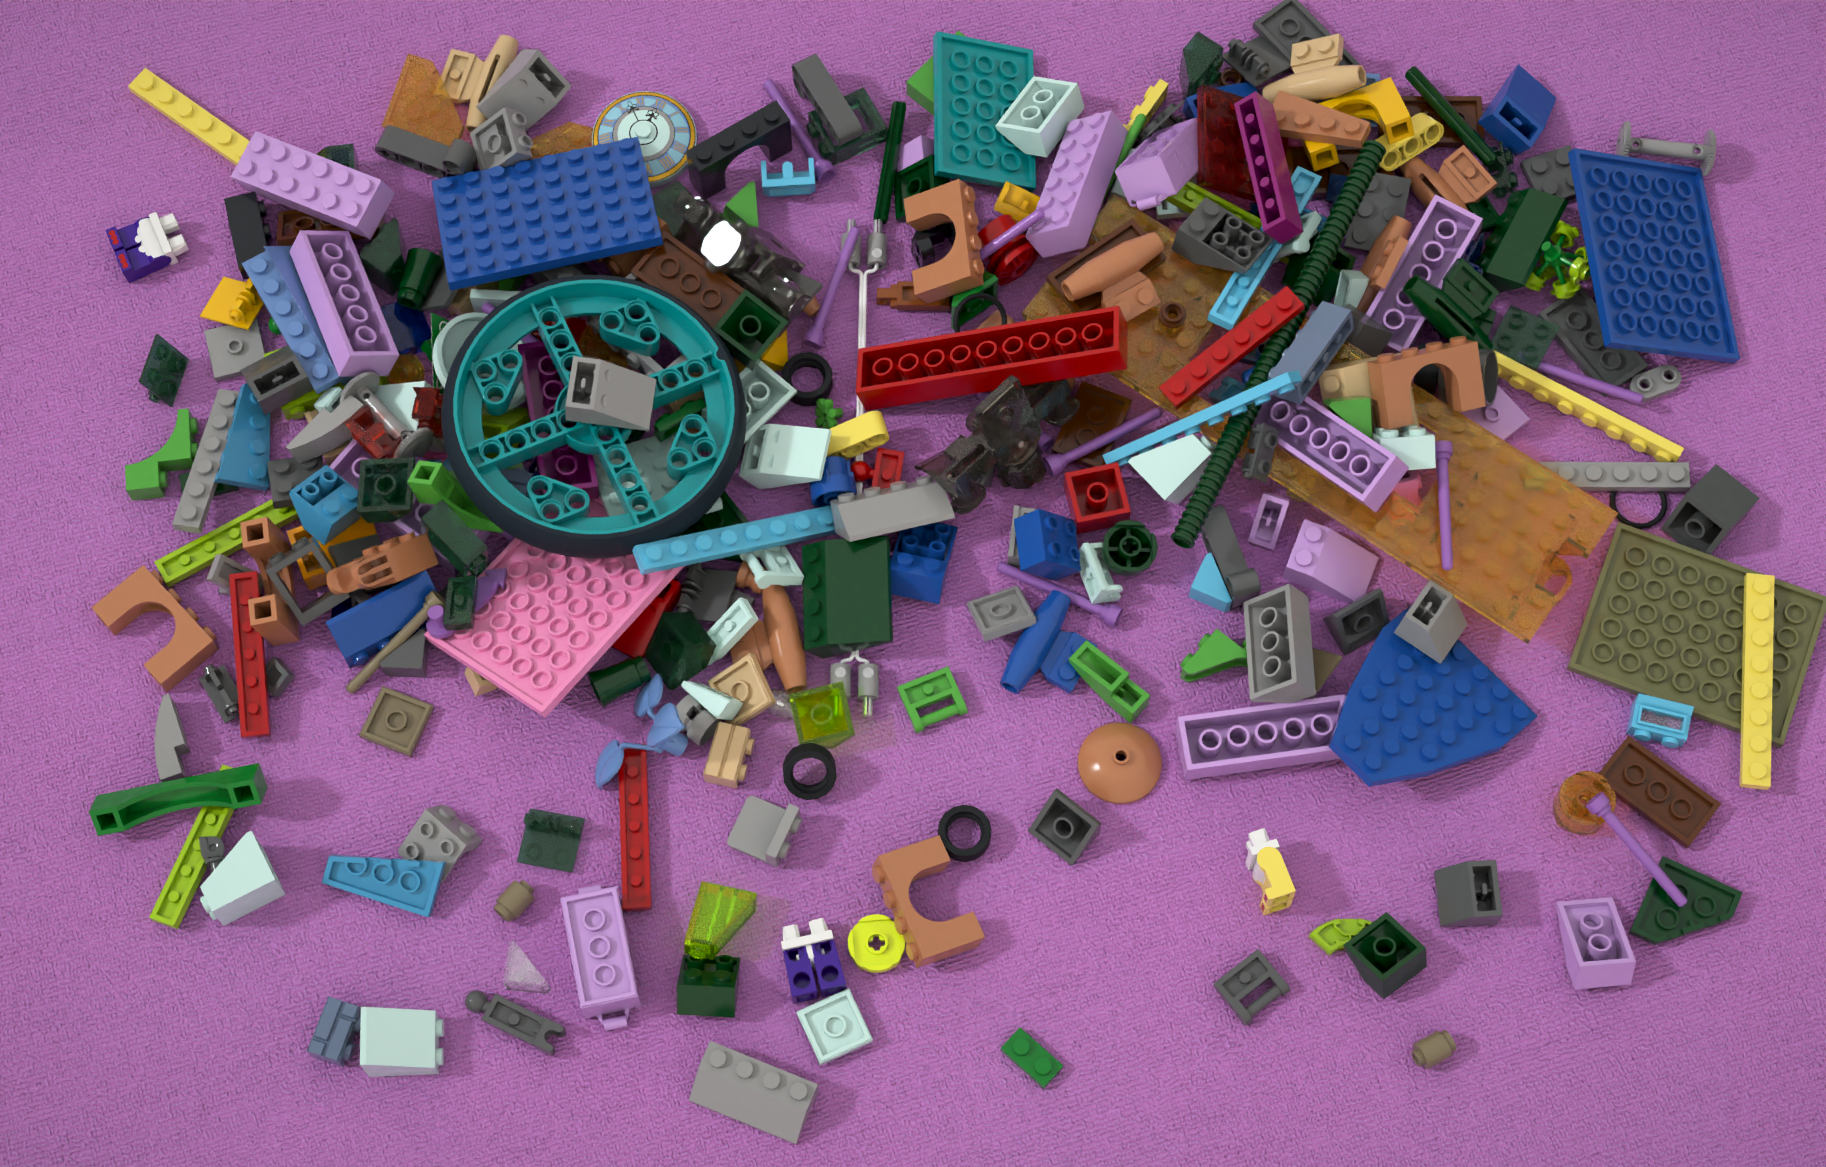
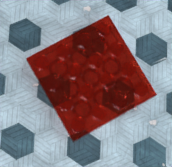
[1197,85,1288,202]

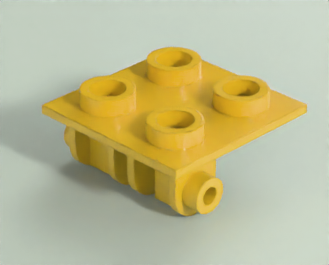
[200,277,264,330]

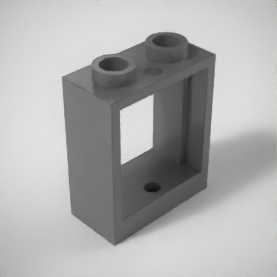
[266,536,350,626]

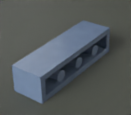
[1268,301,1354,405]

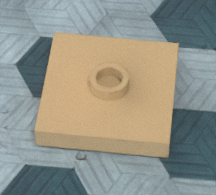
[708,653,776,726]

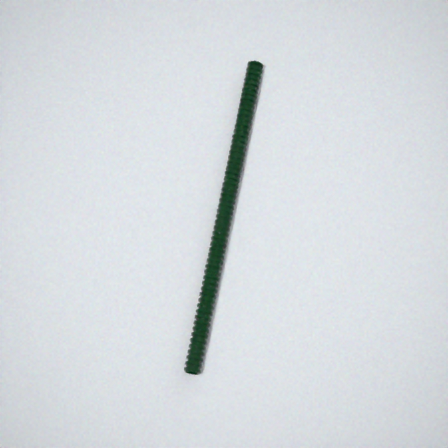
[1171,140,1386,549]

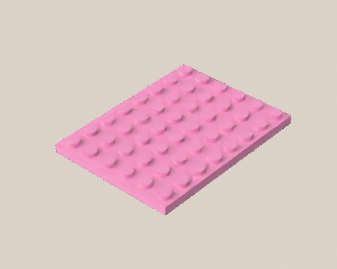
[424,496,684,718]

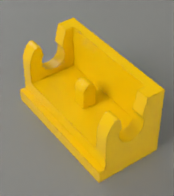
[993,181,1040,222]

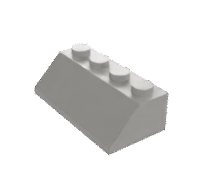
[830,475,955,542]
[1243,584,1316,703]
[689,1041,819,1145]

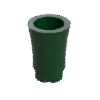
[397,248,444,310]
[587,656,652,708]

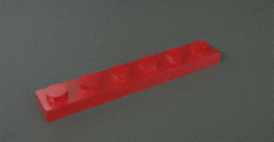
[1159,286,1305,410]
[229,571,271,739]
[618,744,652,912]

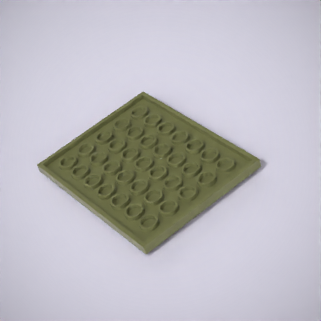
[1566,522,1826,748]

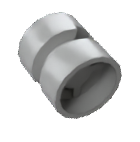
[676,694,722,746]

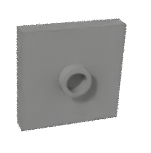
[204,318,265,382]
[966,585,1037,642]

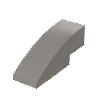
[286,394,374,463]
[154,693,191,782]

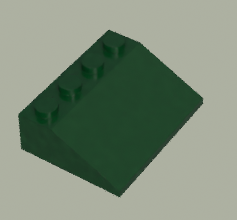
[802,536,893,659]

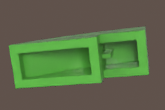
[1068,640,1150,724]

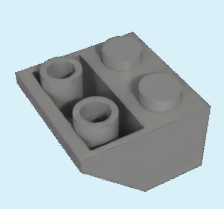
[1394,579,1467,664]

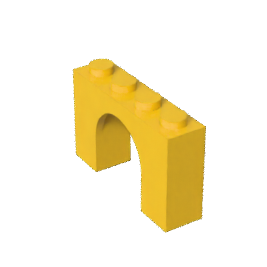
[1299,77,1415,172]

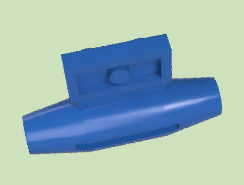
[1000,590,1097,694]

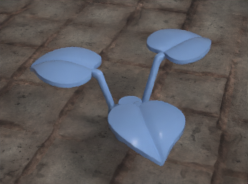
[595,673,688,790]

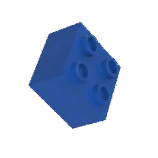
[1014,509,1081,581]

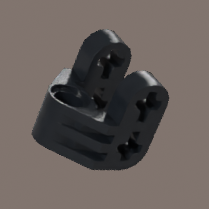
[911,222,956,268]

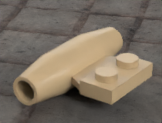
[1262,33,1366,104]
[434,35,519,132]

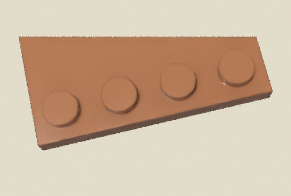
[1273,90,1371,148]

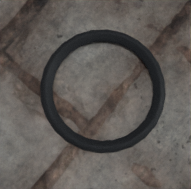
[953,293,1007,333]
[1610,491,1667,529]

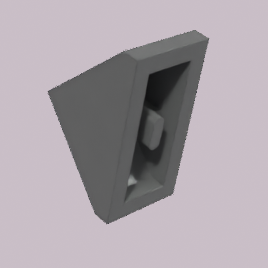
[379,628,430,678]

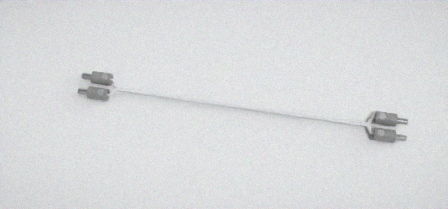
[830,219,887,718]

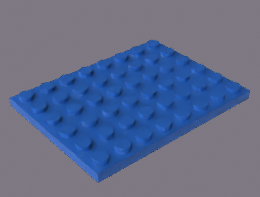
[431,137,663,291]
[1568,148,1740,363]

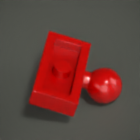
[851,447,904,489]

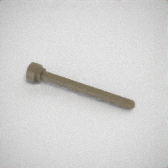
[346,590,448,693]

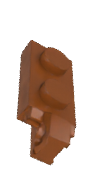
[876,281,950,311]

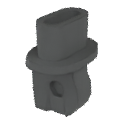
[199,836,225,872]

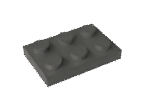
[1344,172,1411,253]

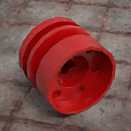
[978,214,1039,286]

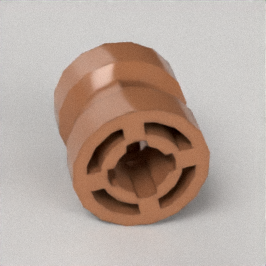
[735,561,768,595]

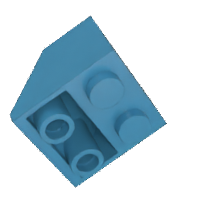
[289,465,367,545]

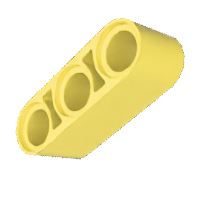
[1375,113,1444,171]
[826,411,890,460]

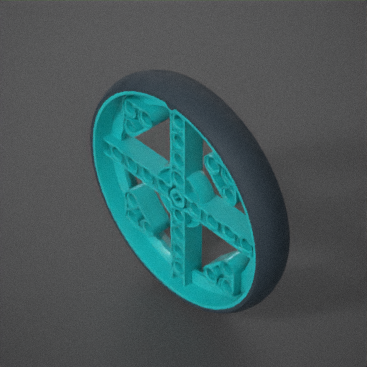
[441,275,747,559]

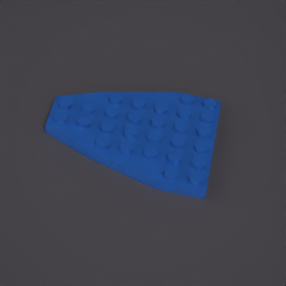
[1329,604,1537,787]

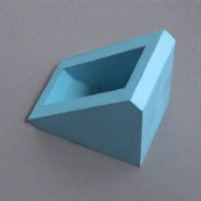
[1189,553,1232,612]

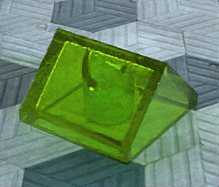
[789,681,855,749]

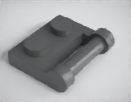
[1213,949,1290,1026]

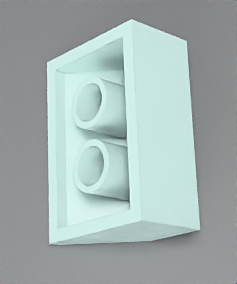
[995,76,1085,157]
[701,361,797,444]

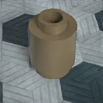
[493,880,535,923]
[1411,1030,1457,1069]

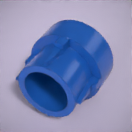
[809,456,857,508]

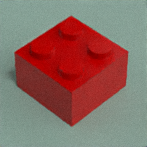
[1063,462,1131,535]

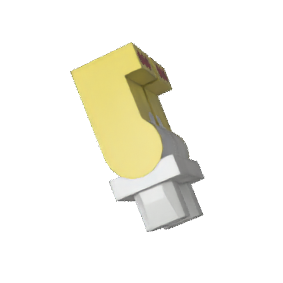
[1245,828,1296,915]

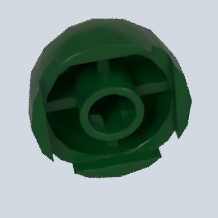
[1101,520,1158,577]

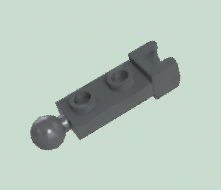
[465,990,566,1056]

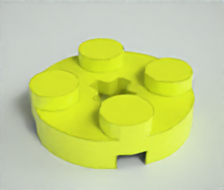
[848,914,905,973]

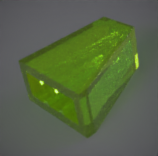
[684,881,757,960]

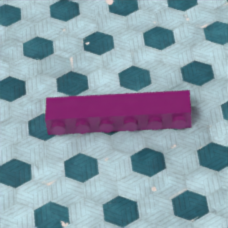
[1234,91,1304,244]

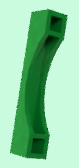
[89,763,268,836]

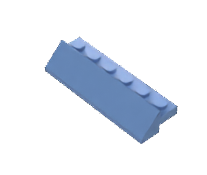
[242,246,356,394]

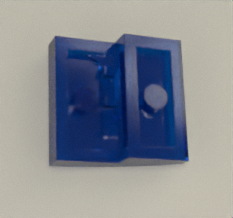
[380,302,432,356]

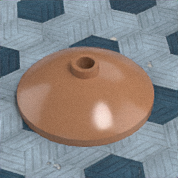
[1077,722,1162,804]

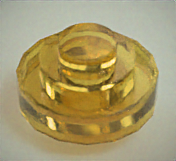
[388,353,425,384]

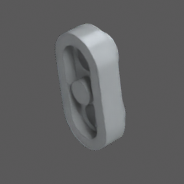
[1628,365,1681,403]

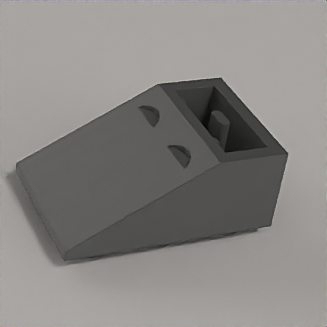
[1171,197,1274,274]

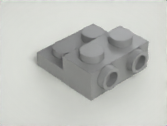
[470,107,533,170]

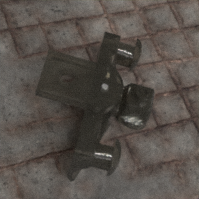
[673,190,811,339]
[914,375,1080,515]

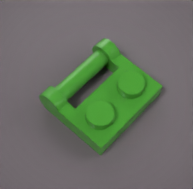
[897,666,968,734]

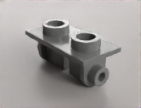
[1241,422,1279,483]
[199,664,239,724]

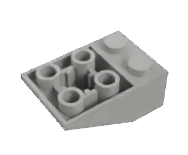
[476,49,571,132]
[565,356,656,431]

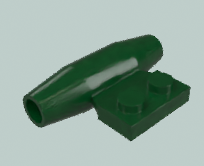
[1403,258,1500,349]

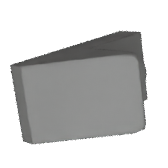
[206,554,264,597]

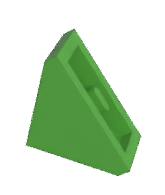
[722,182,759,241]
[1322,396,1372,439]

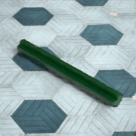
[1405,66,1497,167]
[873,101,906,224]

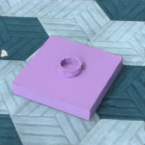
[1452,386,1530,454]

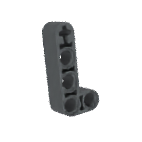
[791,53,863,146]
[374,125,478,178]
[1200,504,1261,609]

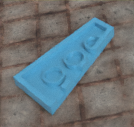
[214,383,270,491]
[322,854,446,917]

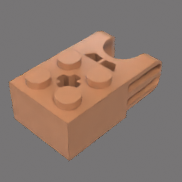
[326,531,439,595]

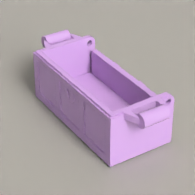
[1115,118,1214,211]
[560,884,641,1031]

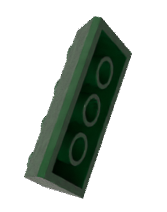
[1474,188,1568,293]

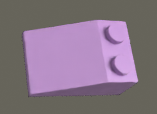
[1283,519,1379,603]
[1556,897,1636,989]

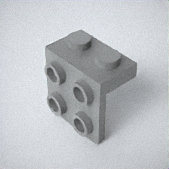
[727,796,803,867]
[398,804,482,885]

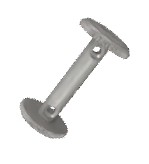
[1616,121,1717,176]
[340,372,433,466]

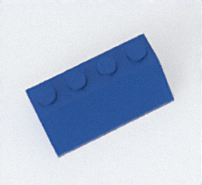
[326,570,446,668]

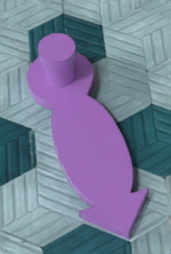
[426,568,507,639]

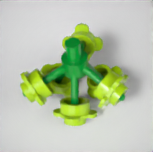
[1525,220,1591,299]

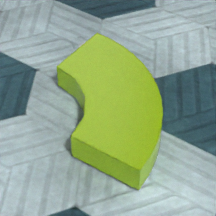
[1308,918,1373,956]

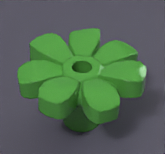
[815,398,843,429]

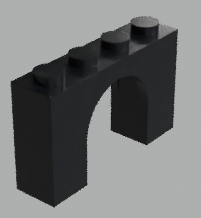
[686,100,793,200]

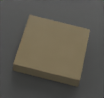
[359,686,435,758]

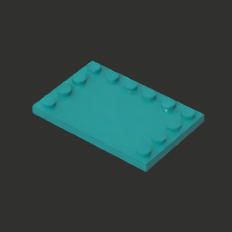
[933,31,1036,193]

